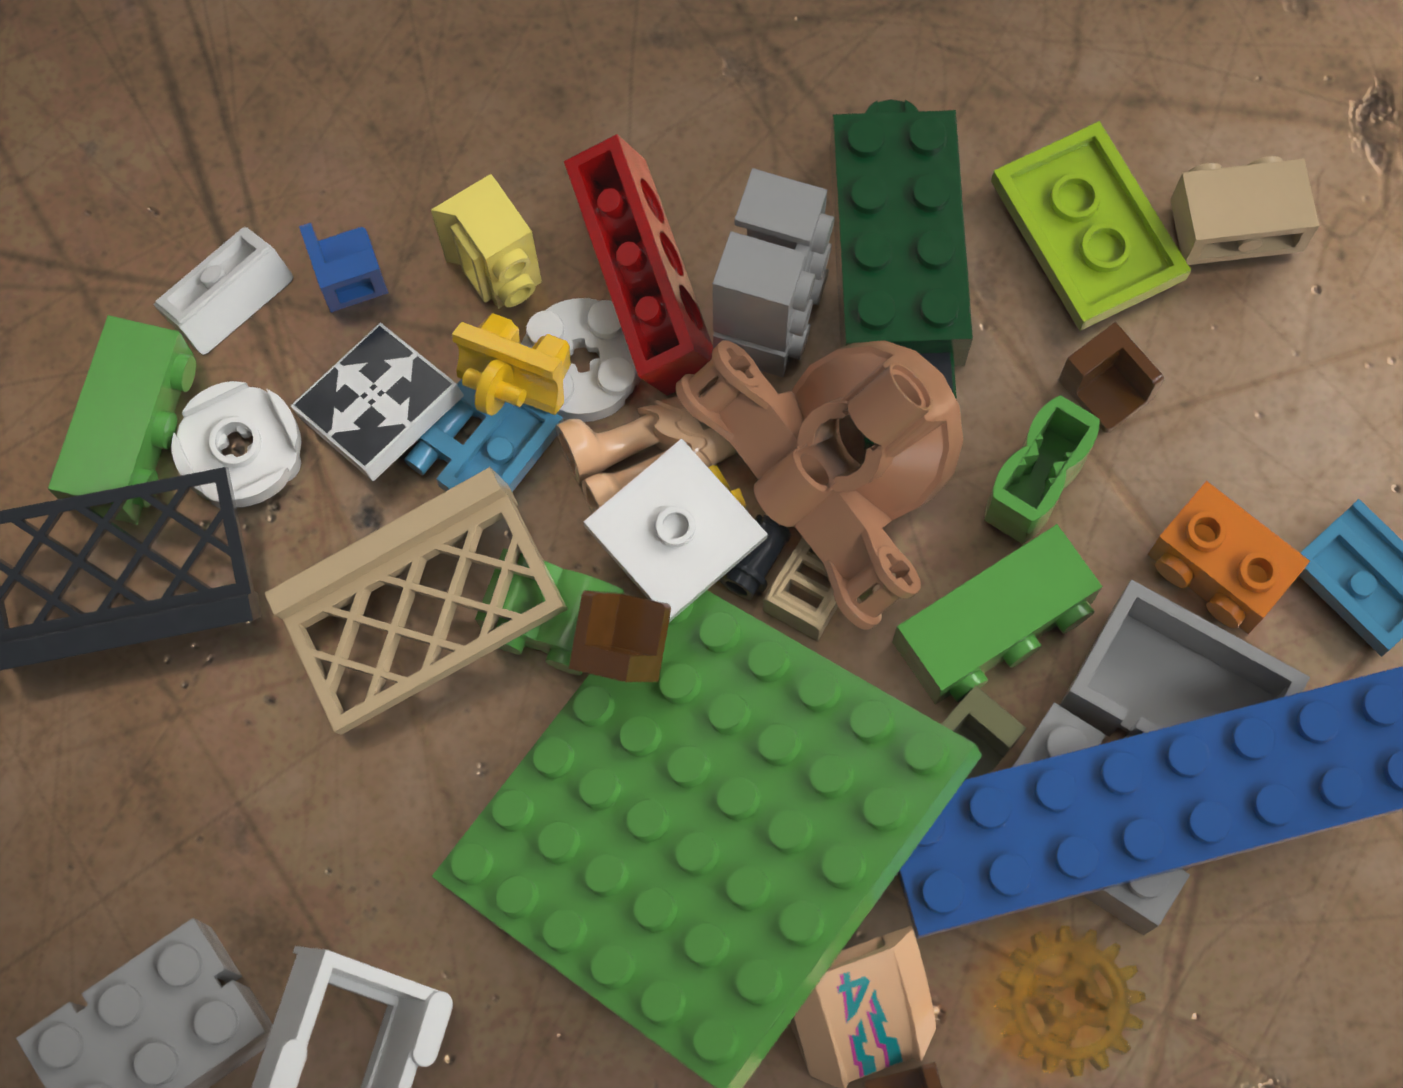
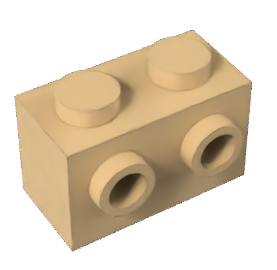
[1170,156,1319,265]

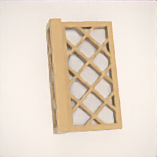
[264,467,568,735]

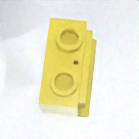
[431,174,542,309]

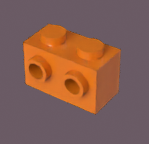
[1147,480,1310,634]

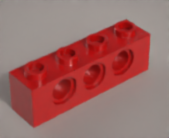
[564,134,714,396]

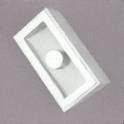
[153,226,293,355]

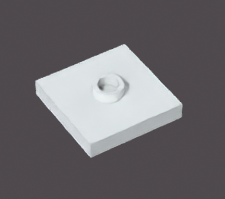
[583,438,768,622]

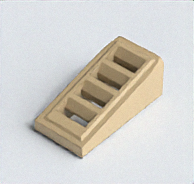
[762,537,838,641]

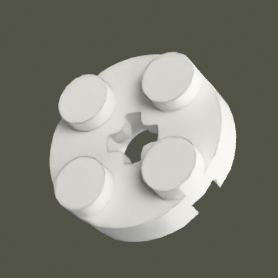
[521,298,641,422]
[171,381,302,508]

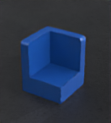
[299,222,388,312]

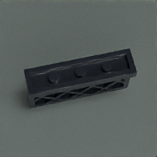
[0,467,262,671]

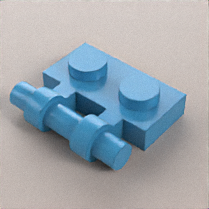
[404,379,564,492]

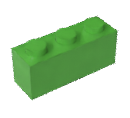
[48,315,196,525]
[892,524,1103,705]

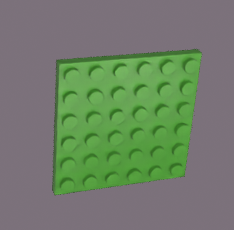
[432,590,982,1088]

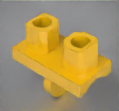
[452,313,571,416]

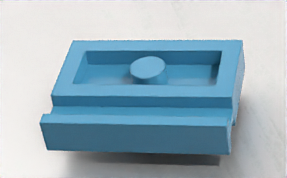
[1299,499,1403,657]

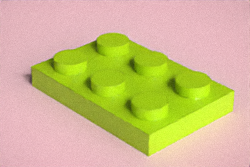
[991,121,1191,331]

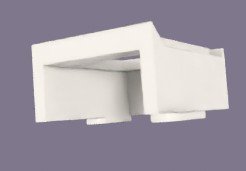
[251,946,453,1088]

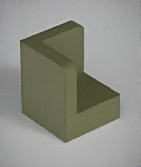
[941,685,1027,779]

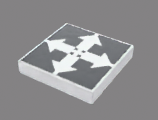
[291,323,464,481]

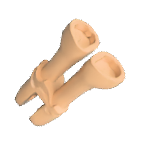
[555,394,737,514]

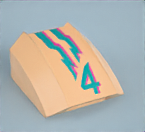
[790,926,936,1088]

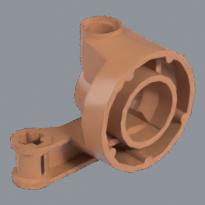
[676,340,963,630]

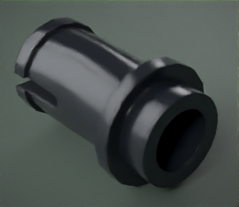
[720,514,792,599]

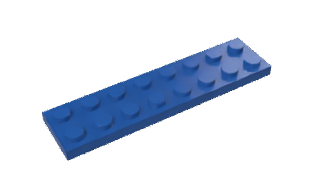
[898,666,1403,939]

